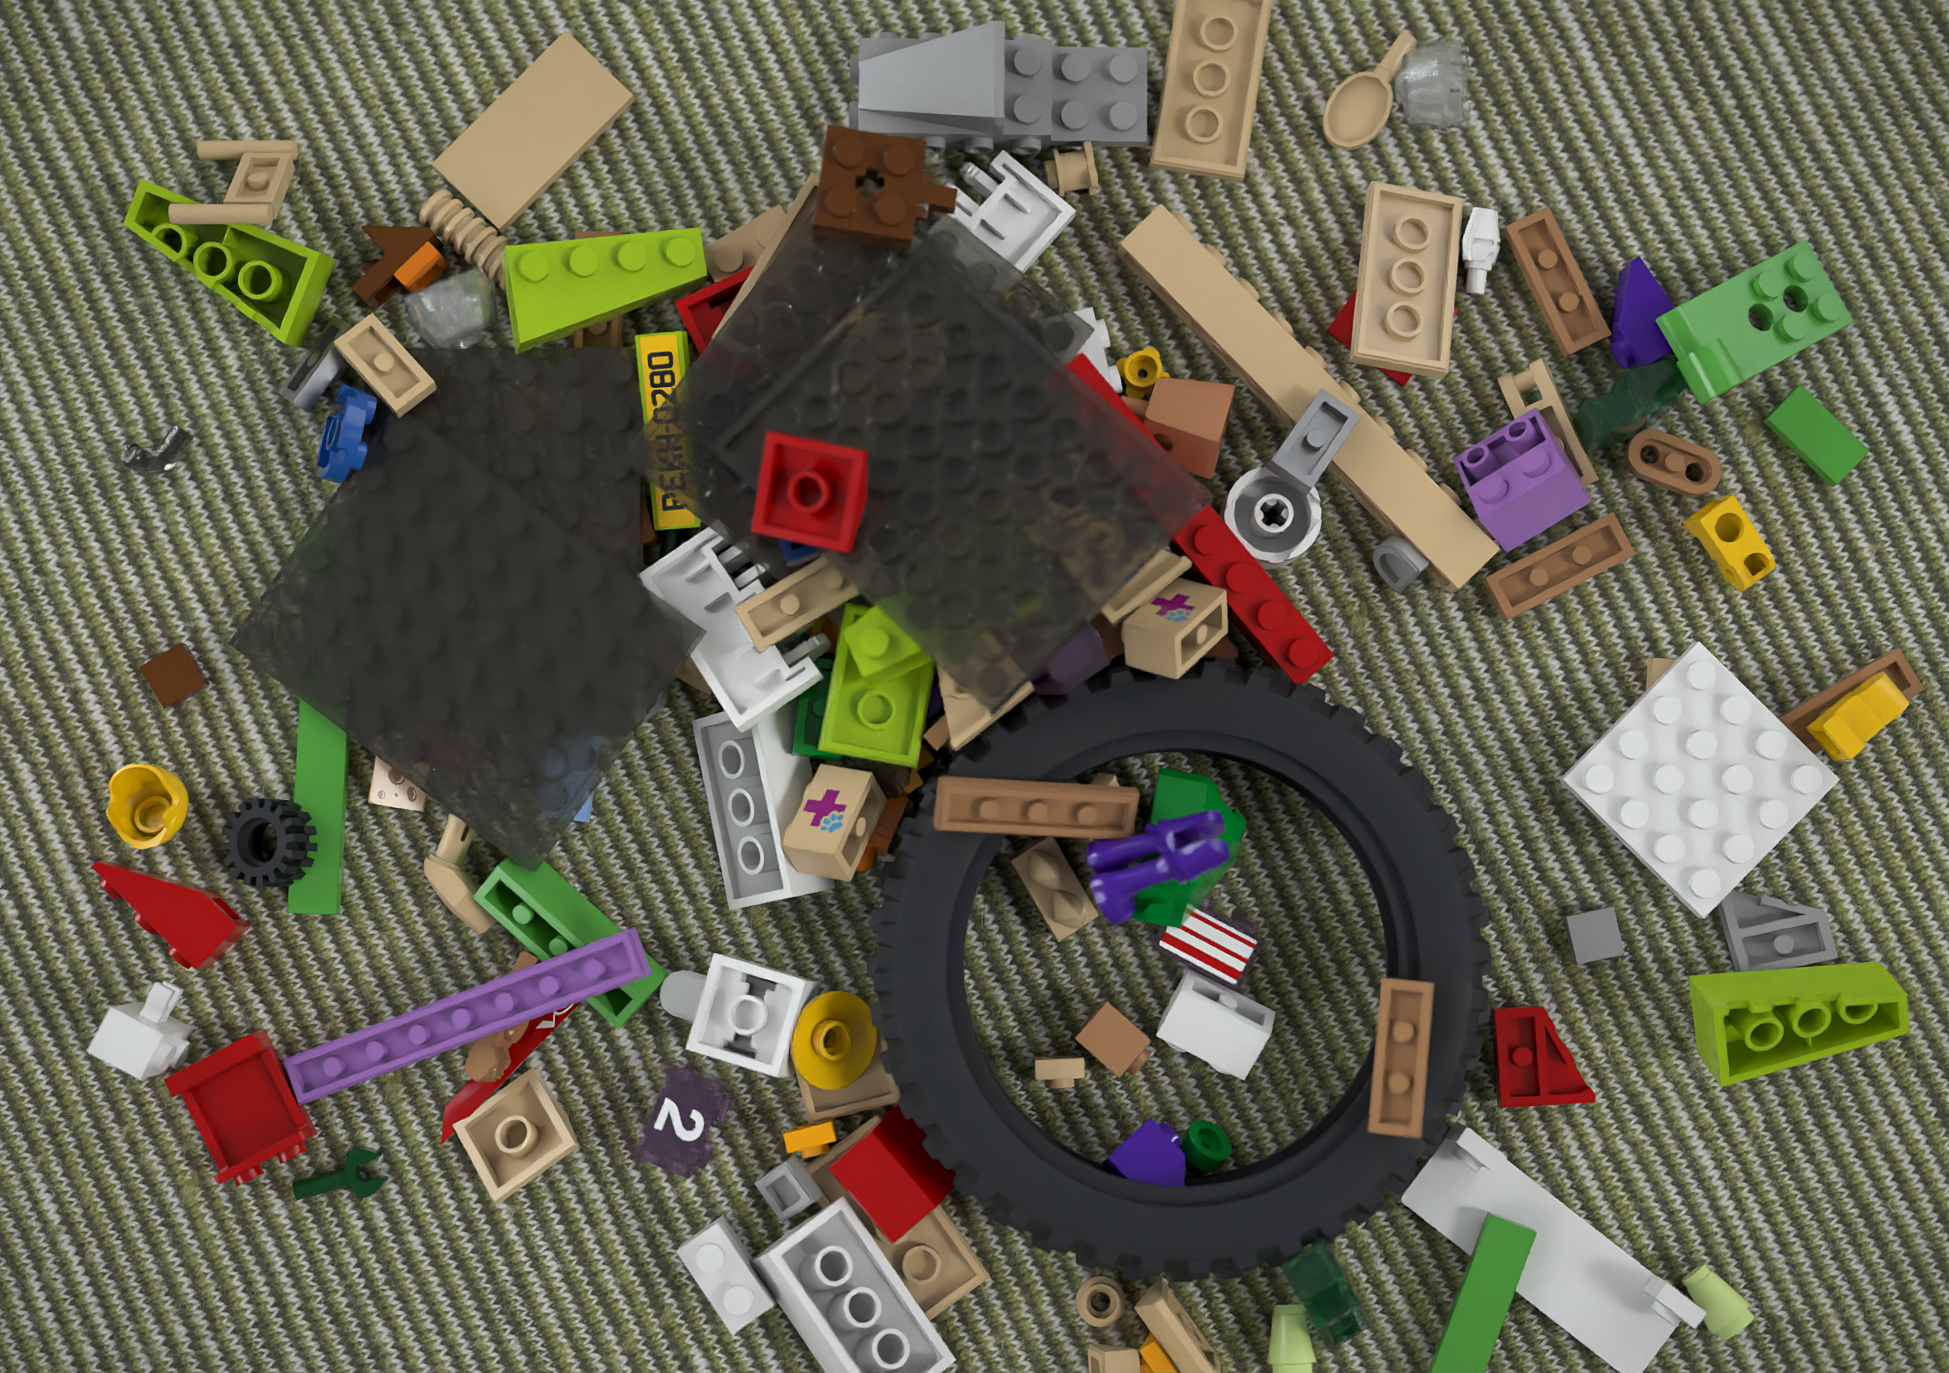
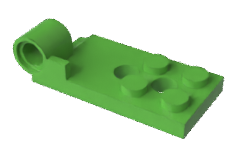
[1655,239,1854,405]

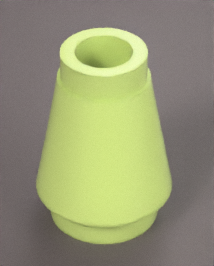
[1681,1263,1754,1341]
[1267,1304,1316,1373]

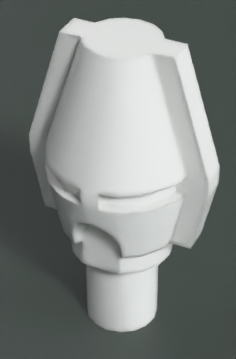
[1462,207,1501,295]

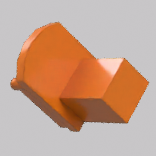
[856,790,909,872]

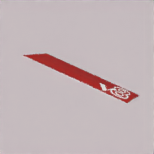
[441,1001,582,1146]

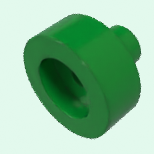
[1180,1120,1232,1172]

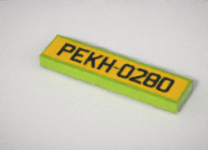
[635,331,706,530]

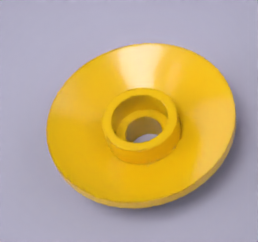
[790,991,877,1090]

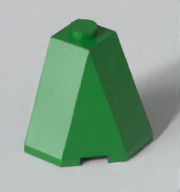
[1131,767,1247,929]

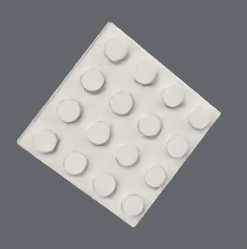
[1559,642,1840,919]

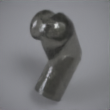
[121,424,194,477]

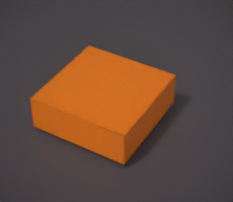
[393,241,449,296]

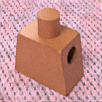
[1122,377,1235,479]

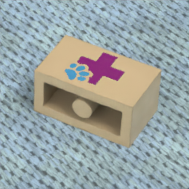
[1121,577,1228,679]
[782,764,887,882]

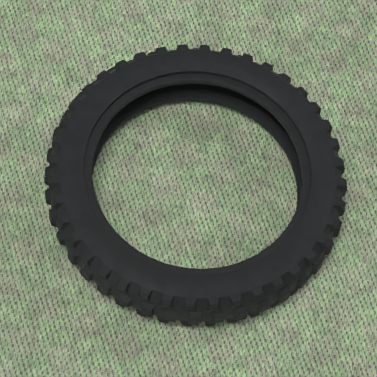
[867,656,1492,1282]

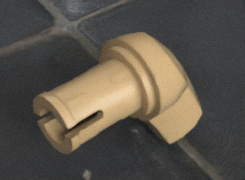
[423,813,497,934]

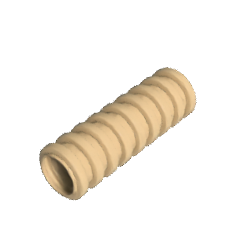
[419,189,509,292]

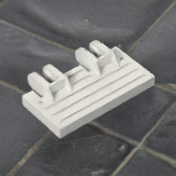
[877,150,1076,355]
[638,520,831,733]

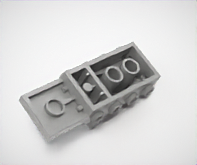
[849,21,1147,155]

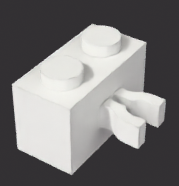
[87,981,194,1079]

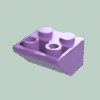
[1453,407,1592,553]

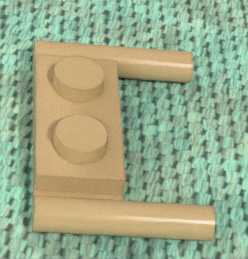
[169,140,298,224]

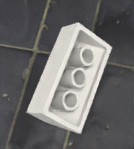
[692,697,835,910]
[750,1196,956,1373]

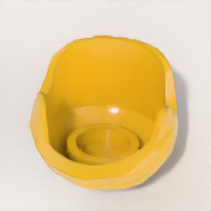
[106,763,189,849]

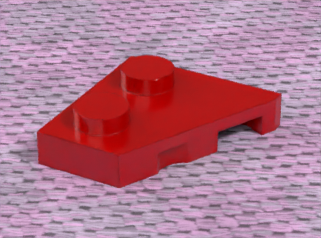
[1491,1005,1596,1108]

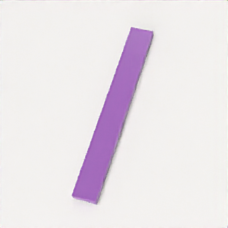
[283,927,652,1105]

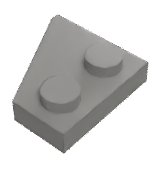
[1717,889,1838,972]

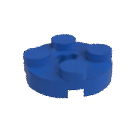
[317,385,377,484]

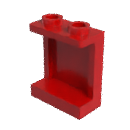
[164,1030,318,1187]

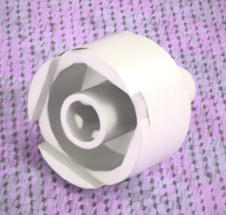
[1220,467,1322,570]

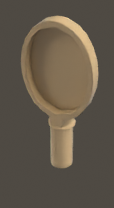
[1323,31,1417,150]

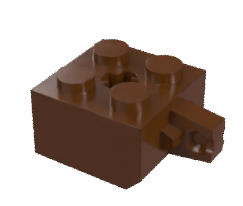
[812,125,958,249]

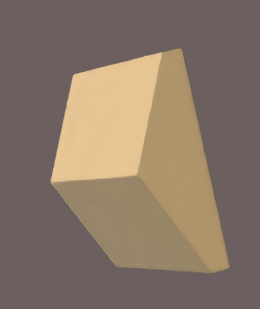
[452,1068,579,1204]
[1134,1277,1221,1373]

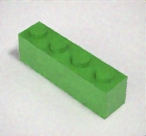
[472,844,670,1030]

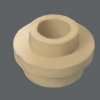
[1076,1276,1125,1327]

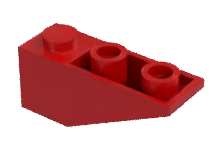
[91,861,251,970]

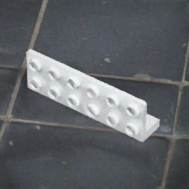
[1399,1121,1707,1373]

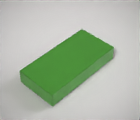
[1763,385,1870,487]

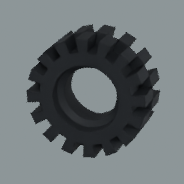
[220,798,318,887]

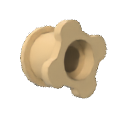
[1044,141,1098,197]

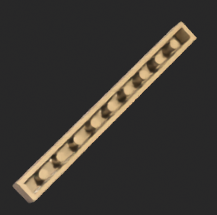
[1117,204,1500,594]

